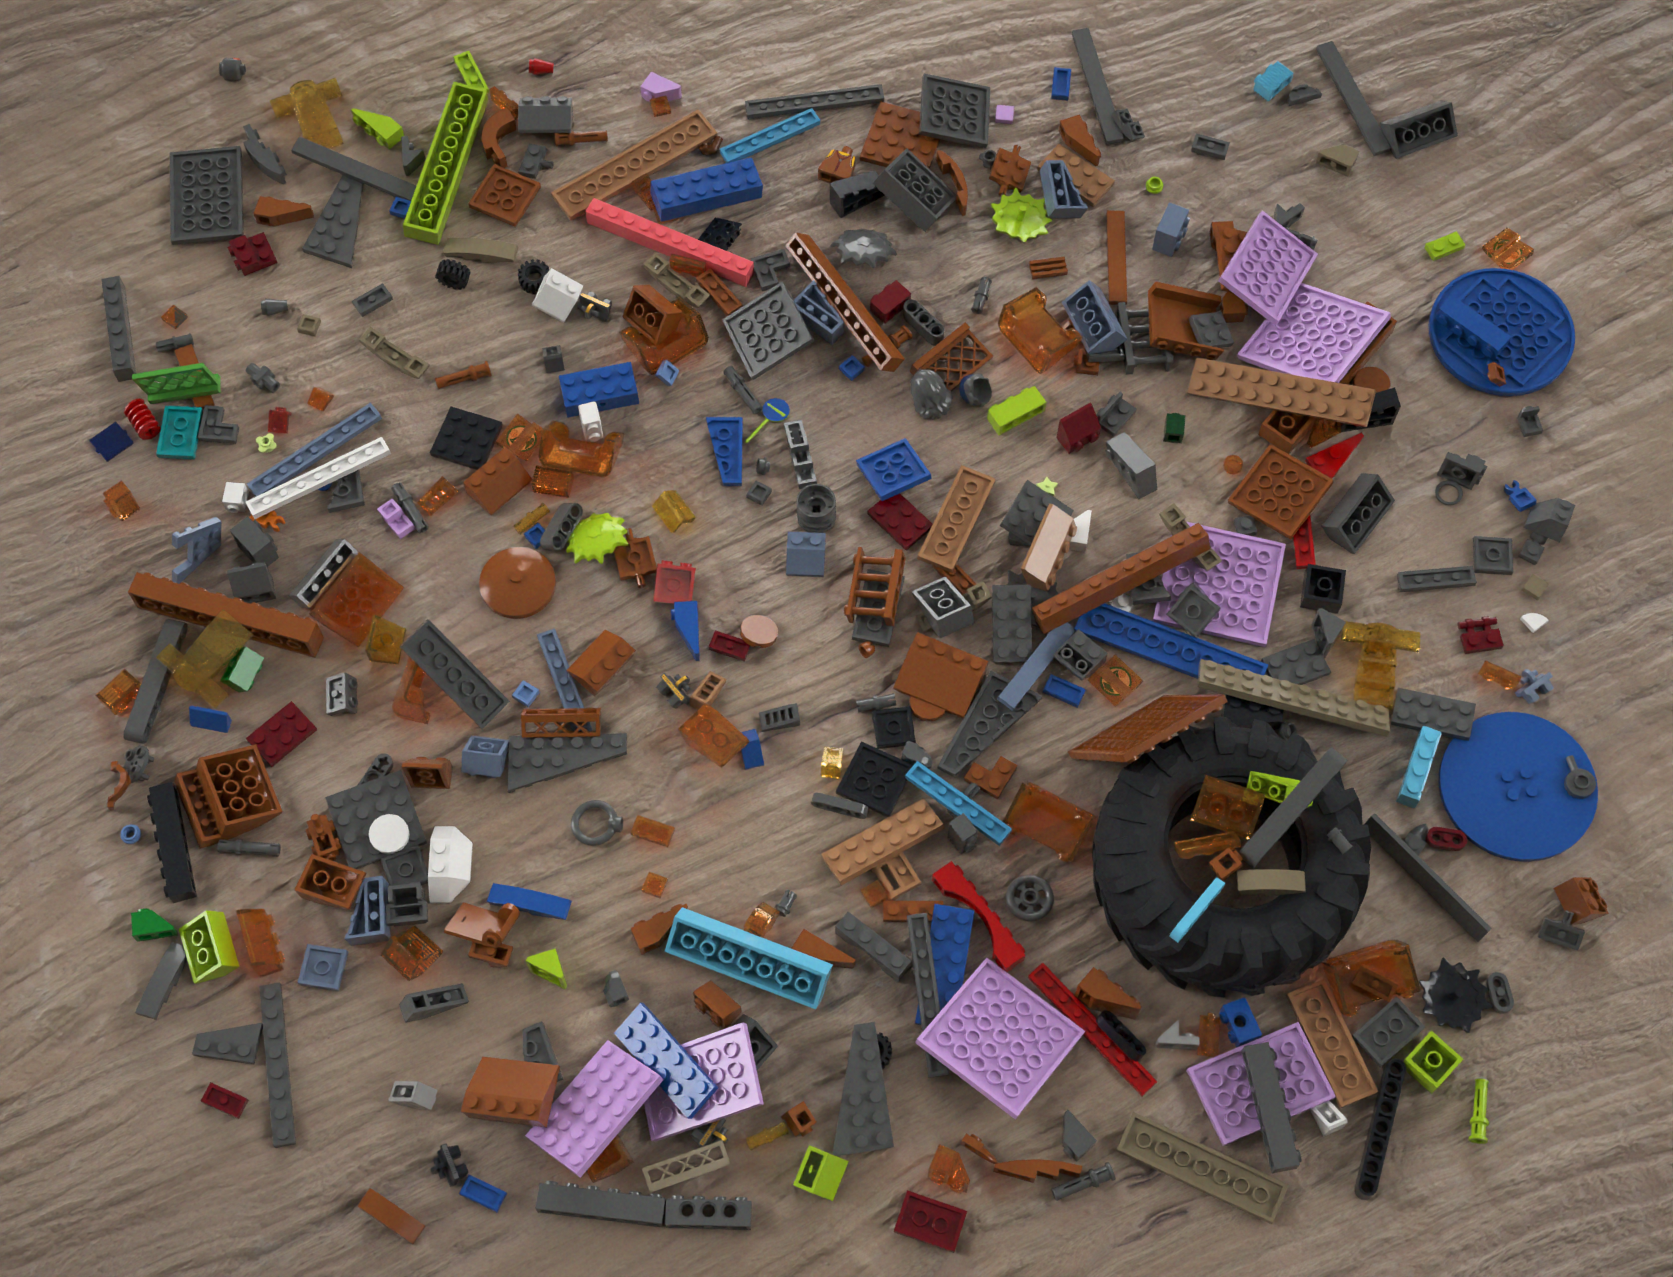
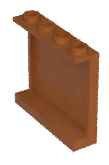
[1148,281,1224,360]

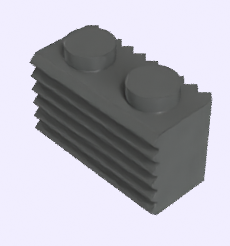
[947,813,978,854]

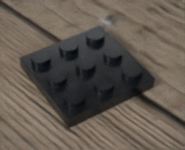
[430,406,503,470]
[836,741,913,817]

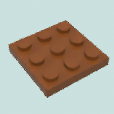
[468,164,541,227]

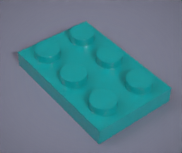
[156,406,203,460]

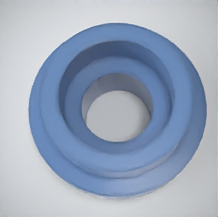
[120,824,141,844]

